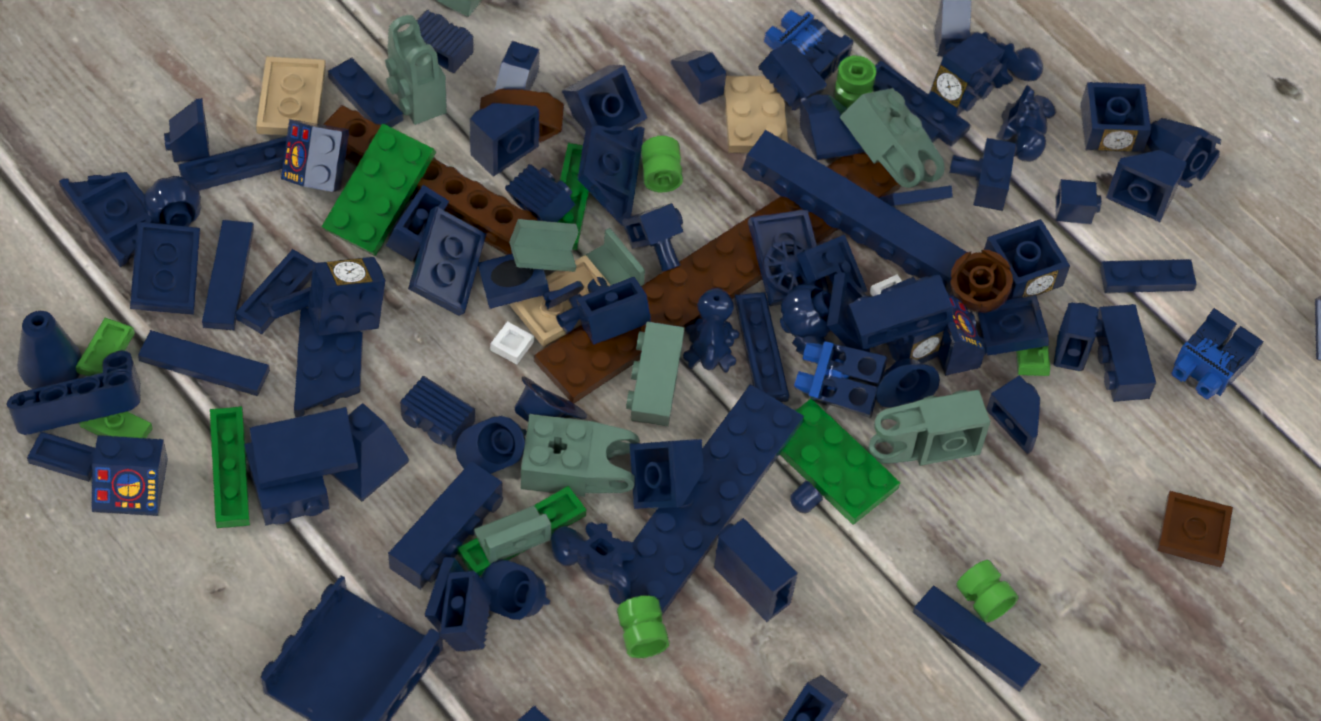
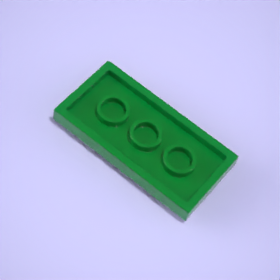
[321,123,436,257]
[780,399,900,525]

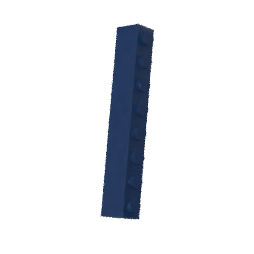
[742,129,967,294]

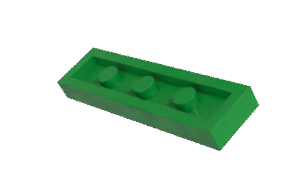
[557,143,589,250]
[210,406,250,529]
[457,486,587,577]

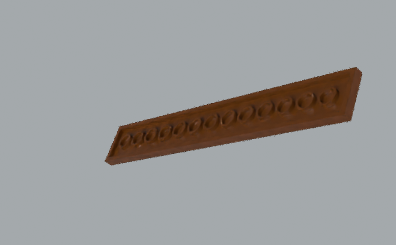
[534,152,901,403]

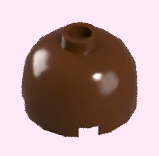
[951,250,1013,313]

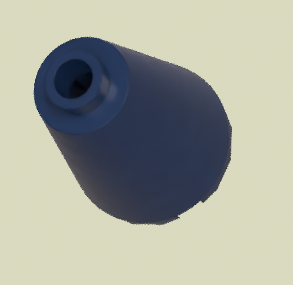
[17,311,82,389]

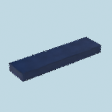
[873,60,971,147]
[178,136,287,191]
[202,220,254,330]
[734,292,789,402]
[138,330,270,396]
[912,585,1041,692]

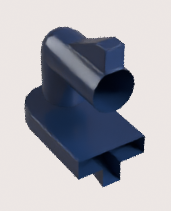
[542,281,584,334]

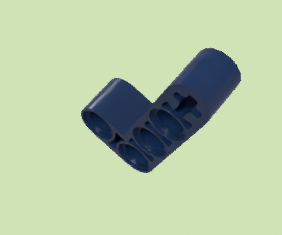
[6,350,141,435]

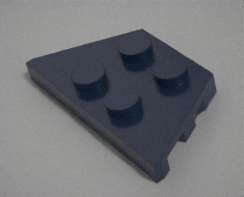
[577,125,645,226]
[59,172,153,268]
[294,307,363,417]

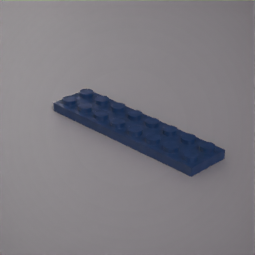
[608,384,804,615]

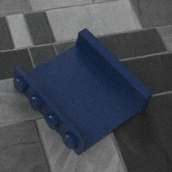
[261,575,443,721]

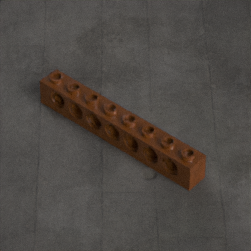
[323,105,538,255]

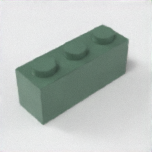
[626,322,684,427]

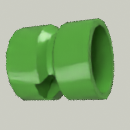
[834,56,876,108]
[641,136,683,193]
[956,560,1019,623]
[617,596,670,658]

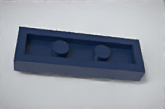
[328,57,404,127]
[235,249,316,334]
[1100,259,1196,293]

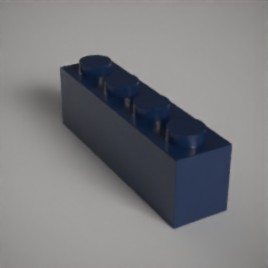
[388,461,504,590]

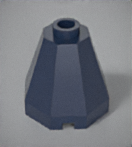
[1147,118,1221,188]

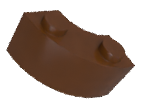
[479,89,564,143]

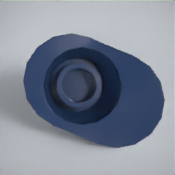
[876,358,940,408]
[514,376,587,422]
[455,415,527,474]
[481,560,551,620]

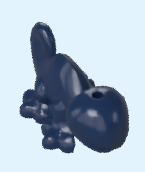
[970,32,1044,89]
[996,85,1056,162]
[683,288,740,373]
[550,522,636,605]

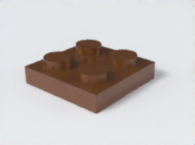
[1157,491,1233,568]

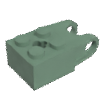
[385,15,447,125]
[840,88,945,188]
[868,390,991,466]
[521,414,640,497]

